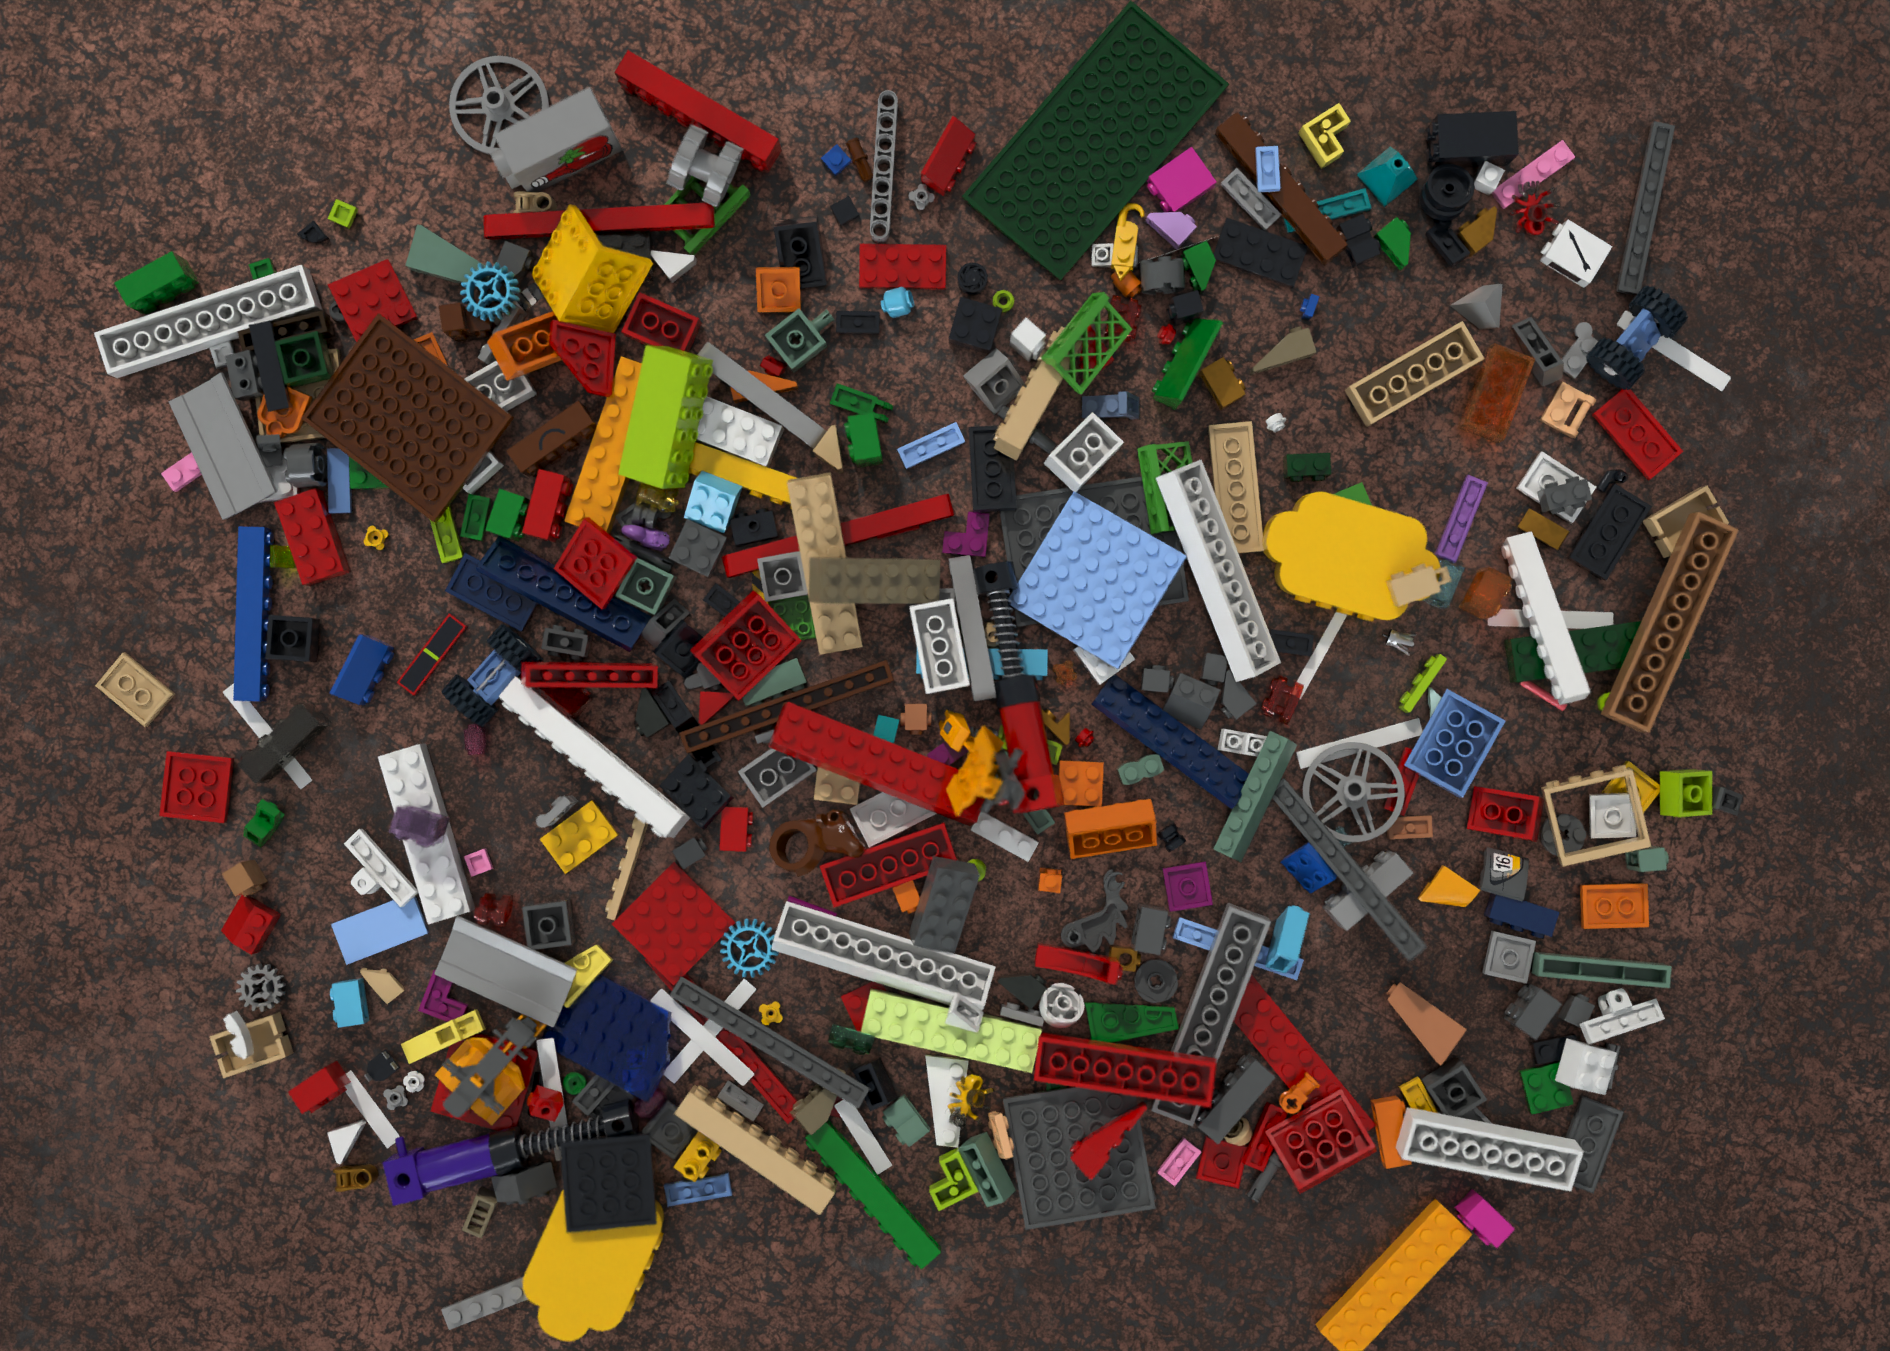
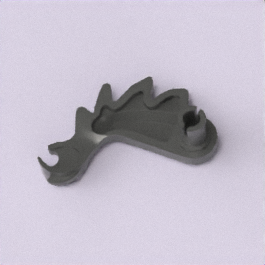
[1060,869,1128,952]

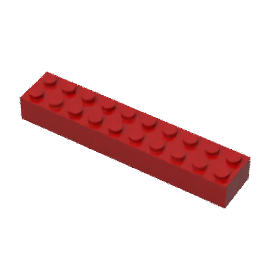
[768,701,985,826]

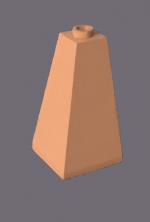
[1387,982,1467,1066]

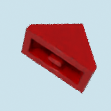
[699,691,735,725]

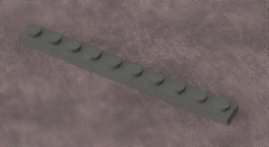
[1272,778,1428,961]
[670,976,870,1109]

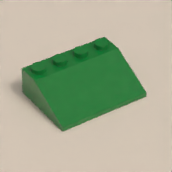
[1152,318,1223,410]

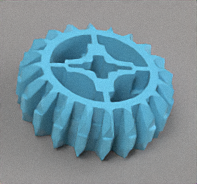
[460,262,520,322]
[720,918,779,978]

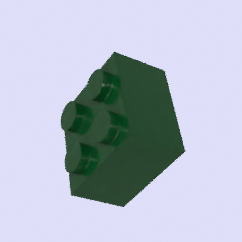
[274,331,334,388]

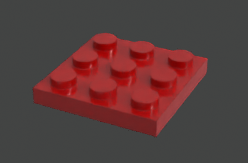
[327,259,417,343]
[553,517,637,609]
[159,751,234,823]

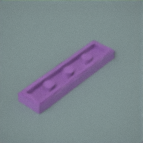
[1434,475,1488,563]

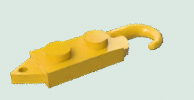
[1111,203,1144,281]

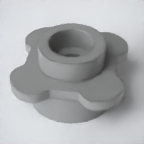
[909,184,934,210]
[383,1085,408,1110]

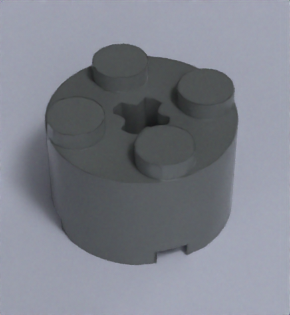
[1140,256,1185,295]
[284,443,328,488]

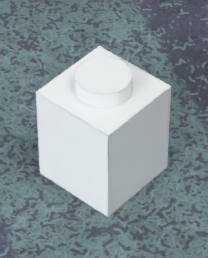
[1473,161,1505,196]

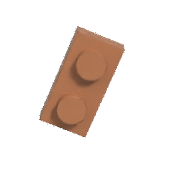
[1386,815,1433,839]

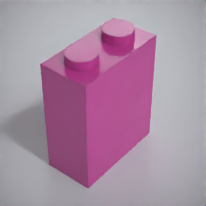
[1147,147,1217,212]

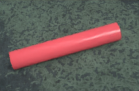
[1519,681,1567,711]

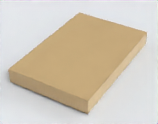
[95,652,175,727]

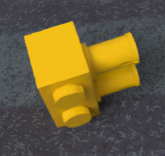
[673,1131,722,1182]

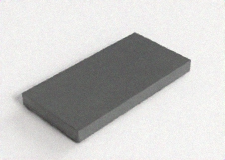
[1565,1095,1624,1194]

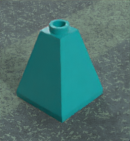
[1357,147,1418,208]

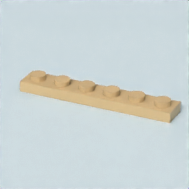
[605,816,648,920]

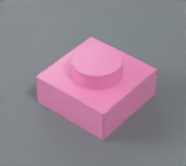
[464,848,494,877]

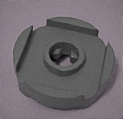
[1540,813,1587,856]
[1134,959,1178,1003]

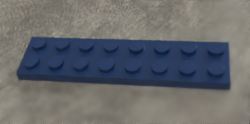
[476,536,652,652]
[1091,674,1249,809]

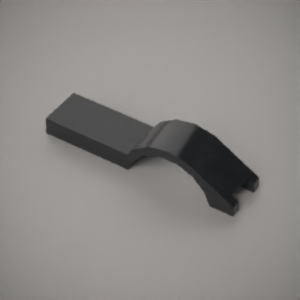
[651,680,723,773]

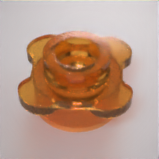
[1053,660,1077,684]

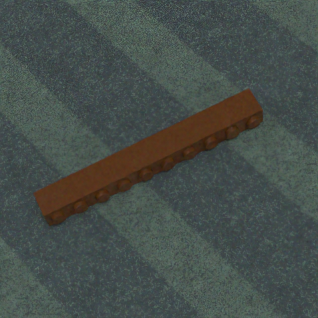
[679,660,894,754]

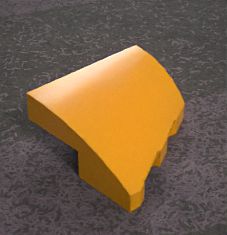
[1417,865,1480,907]

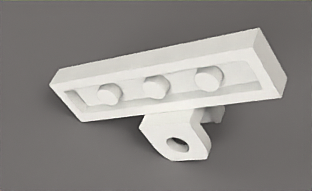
[344,829,418,907]
[1579,988,1665,1045]

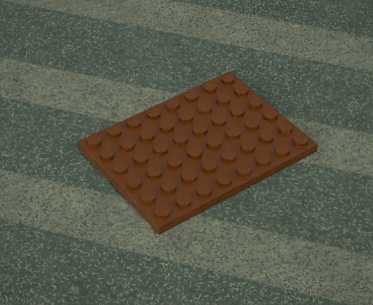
[301,313,514,523]

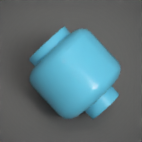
[881,287,914,318]

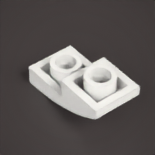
[1092,244,1138,268]
[1218,728,1267,757]
[223,1011,254,1060]

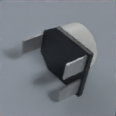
[364,1049,401,1081]

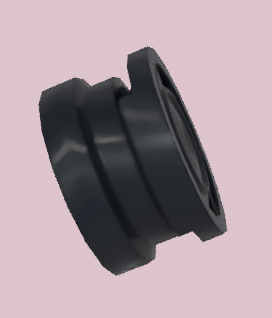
[958,262,988,296]

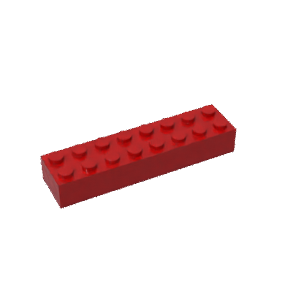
[614,50,782,172]
[1034,1033,1217,1107]

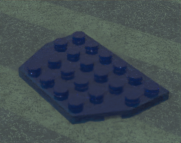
[540,974,671,1102]

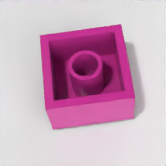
[1454,1189,1515,1248]

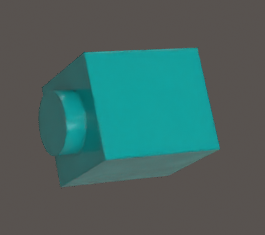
[873,715,900,744]

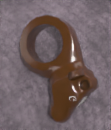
[769,810,865,877]

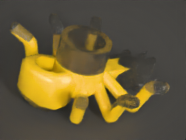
[948,1074,995,1128]

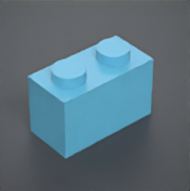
[330,978,370,1028]

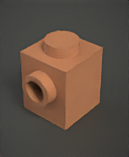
[901,704,931,735]

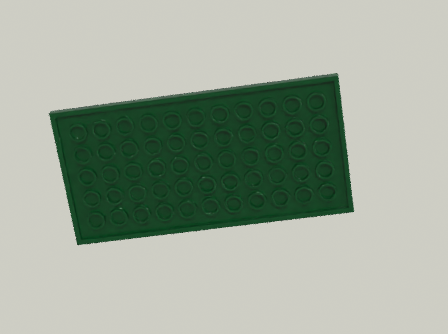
[962,0,1229,282]

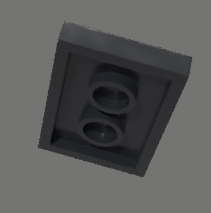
[659,754,734,830]

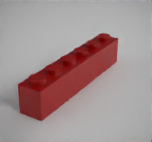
[521,662,658,688]

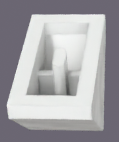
[651,250,697,283]
[945,992,984,1032]
[327,1120,366,1164]

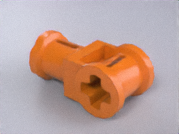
[1279,1072,1320,1114]

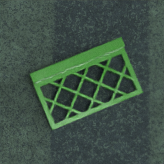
[1041,292,1132,394]
[1137,441,1192,534]

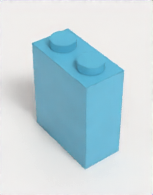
[1264,906,1309,974]

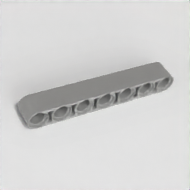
[870,90,898,244]
[697,341,827,449]
[948,555,996,701]

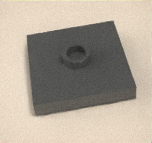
[640,1099,698,1160]

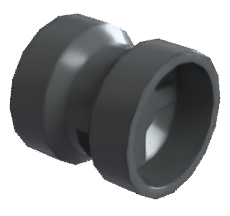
[632,503,659,529]

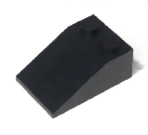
[773,215,827,289]

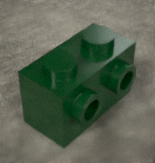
[1283,453,1331,482]

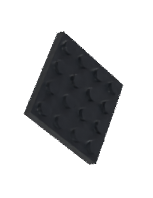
[560,1133,657,1233]

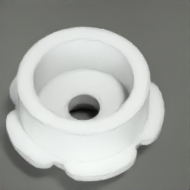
[1265,413,1287,432]
[403,1071,425,1093]

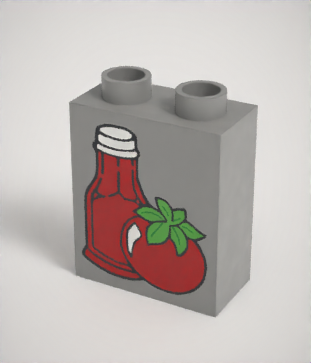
[491,87,623,192]

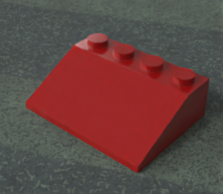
[690,590,802,701]
[1265,1089,1376,1194]

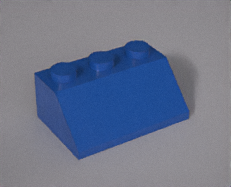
[330,634,394,705]

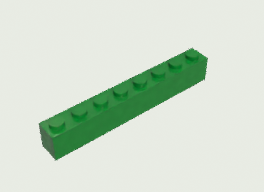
[805,1119,941,1270]

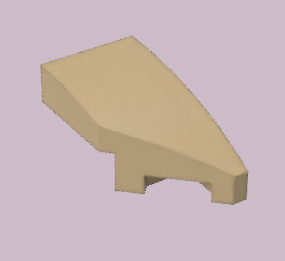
[360,968,404,1004]

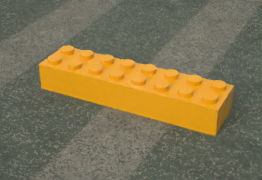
[564,356,642,534]
[1315,1199,1473,1351]

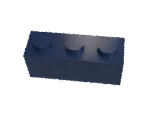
[1484,893,1560,939]

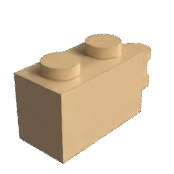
[1386,564,1452,607]

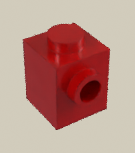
[527,1085,564,1122]

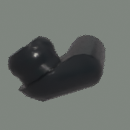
[1596,469,1628,493]

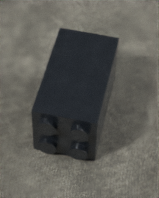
[1425,111,1519,169]

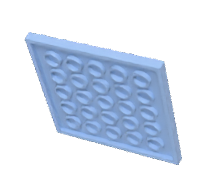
[1008,491,1187,670]

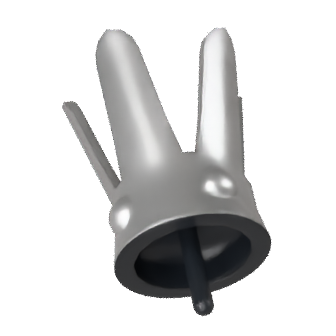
[1382,629,1417,656]

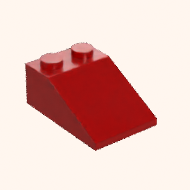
[1467,786,1544,842]

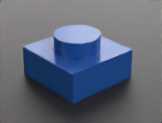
[821,144,852,176]
[1300,294,1320,321]

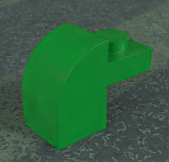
[243,799,285,848]

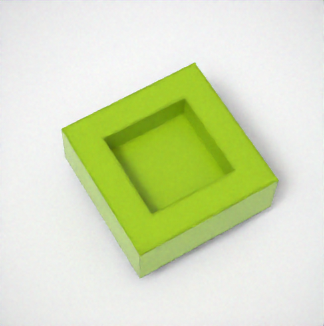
[328,199,358,229]

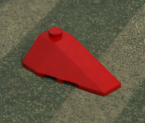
[1070,1101,1147,1180]

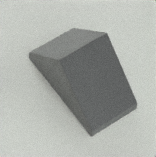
[1712,786,1743,816]

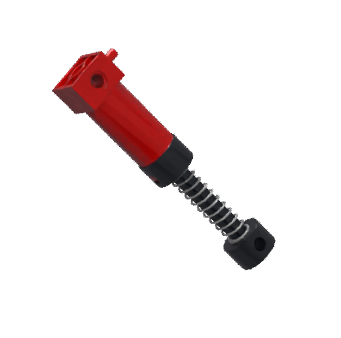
[973,561,1064,814]

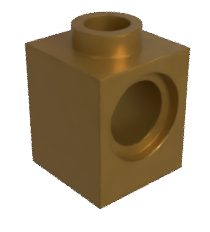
[1109,945,1141,972]

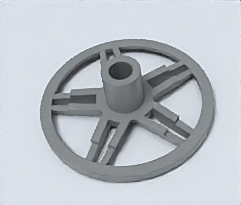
[449,56,549,155]
[1303,742,1404,843]

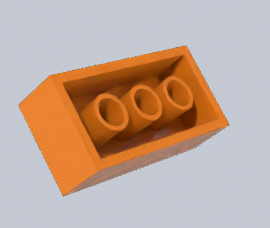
[487,311,562,381]
[1064,799,1157,859]

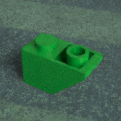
[1181,240,1216,295]

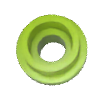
[992,290,1014,312]

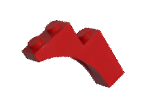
[1034,943,1123,985]

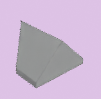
[1449,284,1503,330]

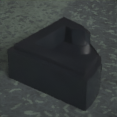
[297,220,329,243]

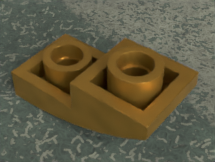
[1518,508,1569,550]

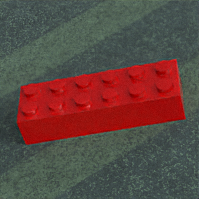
[820,822,957,907]

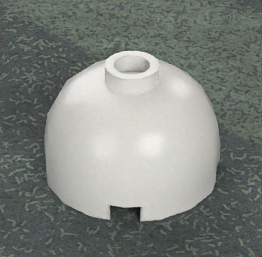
[1039,983,1085,1028]

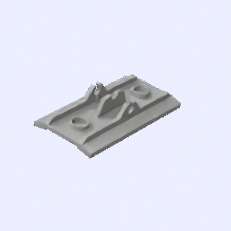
[168,372,277,520]
[434,916,578,1028]

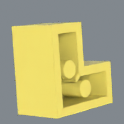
[1298,103,1351,169]

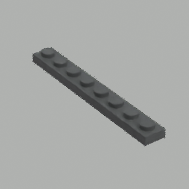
[1616,121,1675,296]

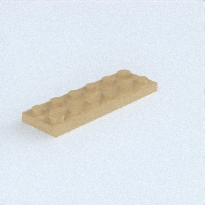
[1208,421,1264,554]

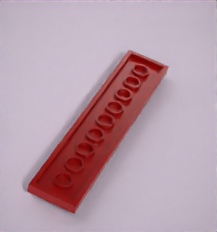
[1233,974,1376,1132]

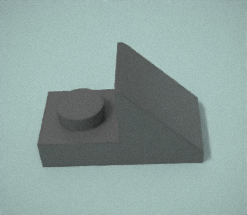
[256,434,282,466]

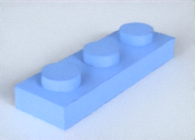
[897,422,965,469]

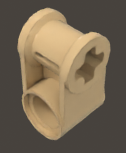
[513,191,557,213]

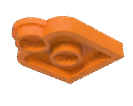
[257,386,313,439]

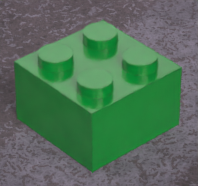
[485,489,530,542]

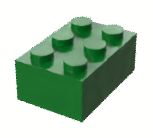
[114,251,199,314]
[844,412,883,468]

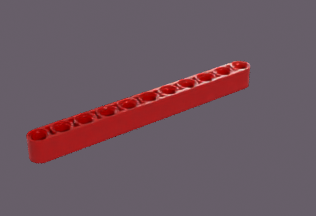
[483,203,715,240]
[721,494,955,578]

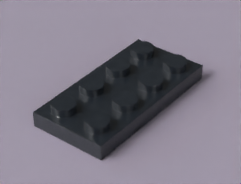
[1213,218,1308,288]
[969,425,1017,513]
[1567,484,1652,581]

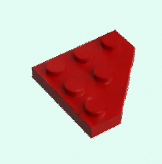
[549,320,616,397]

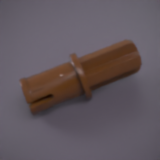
[846,138,873,182]

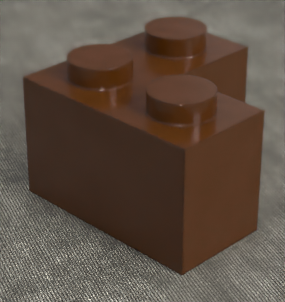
[439,302,494,342]

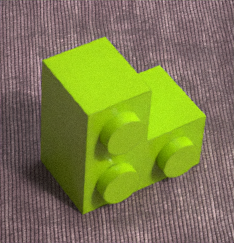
[929,1147,978,1211]

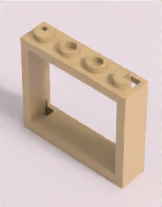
[1541,765,1651,866]

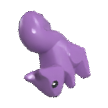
[621,525,670,551]

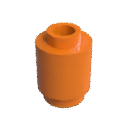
[1110,270,1142,298]

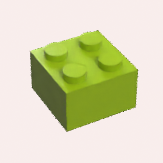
[1660,769,1712,817]

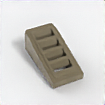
[462,1187,498,1239]

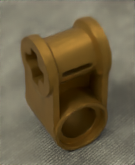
[333,1164,378,1192]

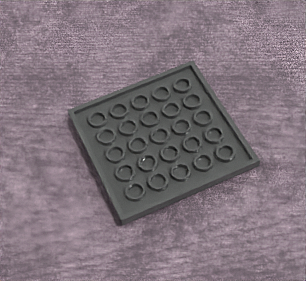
[1003,1086,1156,1230]

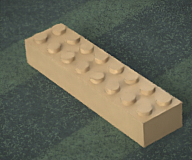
[787,472,863,655]
[674,1084,837,1215]

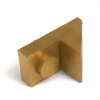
[1041,709,1070,746]

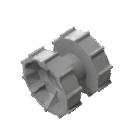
[666,125,744,207]

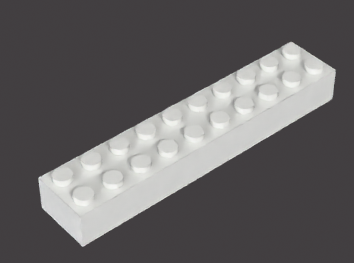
[94,265,322,378]
[1156,460,1281,682]
[499,676,690,838]
[771,901,995,1010]

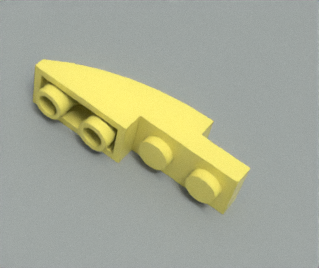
[401,1009,486,1064]

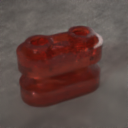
[1104,295,1142,342]
[1260,675,1304,725]
[474,893,513,927]

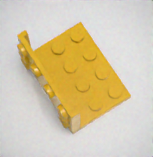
[531,204,653,333]

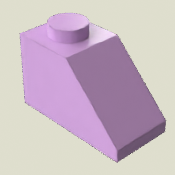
[1145,212,1197,250]

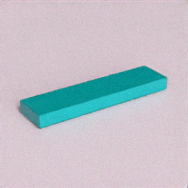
[1282,188,1372,234]

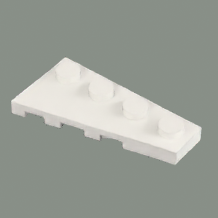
[925,1054,968,1148]

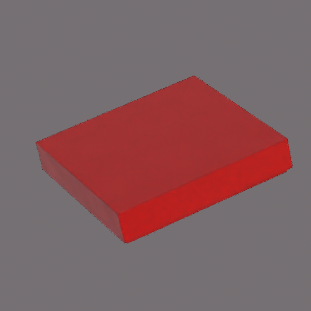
[1196,1135,1248,1189]

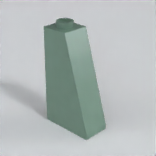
[405,224,491,290]

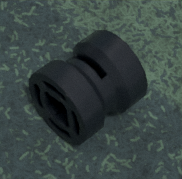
[1157,823,1186,852]

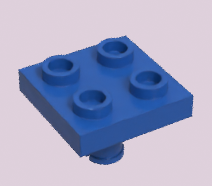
[1281,843,1337,894]

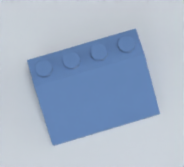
[1404,689,1505,798]

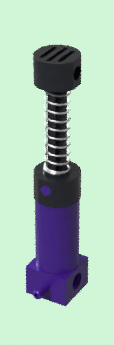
[383,1099,640,1206]

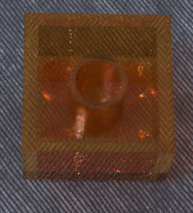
[1458,566,1512,620]

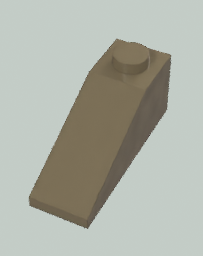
[1250,326,1316,375]

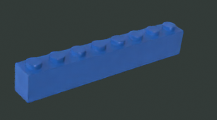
[233,526,274,702]

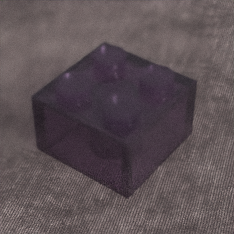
[389,804,450,847]

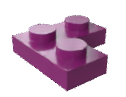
[942,512,989,557]
[418,969,468,1022]

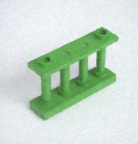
[664,176,751,256]

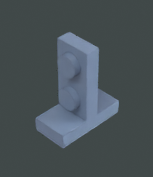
[1082,391,1140,420]

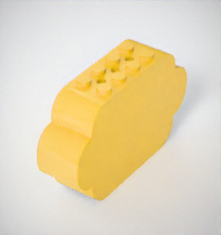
[1262,492,1441,622]
[523,1191,664,1341]

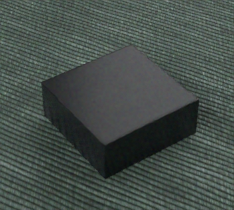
[830,196,860,226]

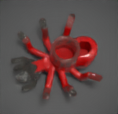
[1510,181,1561,235]

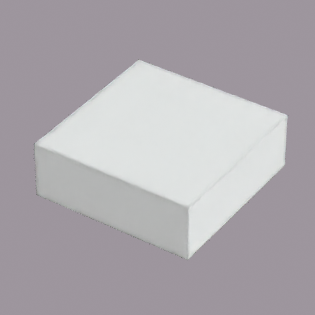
[209,341,236,369]

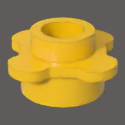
[364,526,389,550]
[759,1001,783,1025]

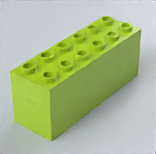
[618,345,713,489]

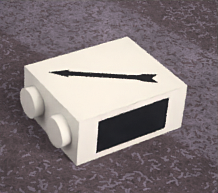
[1540,220,1612,288]

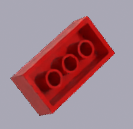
[274,488,351,586]

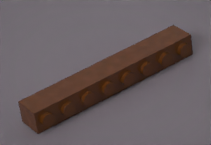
[1215,112,1347,266]

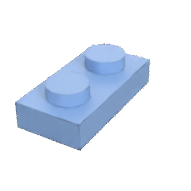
[1255,146,1280,192]

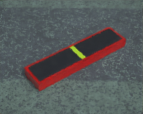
[396,613,468,696]

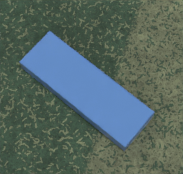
[327,448,352,514]
[664,1173,733,1207]

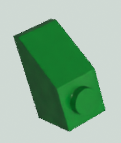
[1373,217,1411,271]

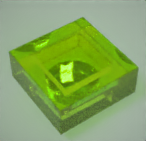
[270,545,294,569]

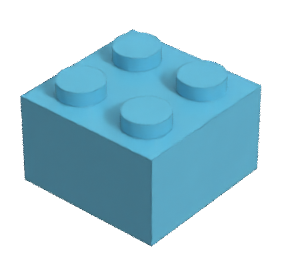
[683,471,743,533]

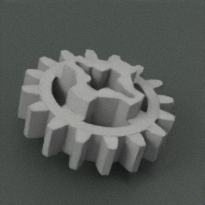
[236,964,286,1012]

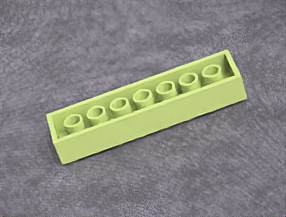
[861,988,1042,1073]

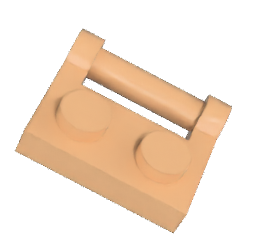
[1540,382,1596,438]

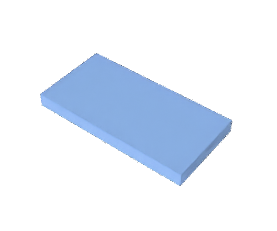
[331,896,429,965]

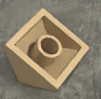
[813,425,844,474]

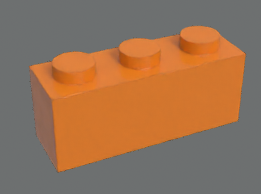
[1370,1095,1412,1169]

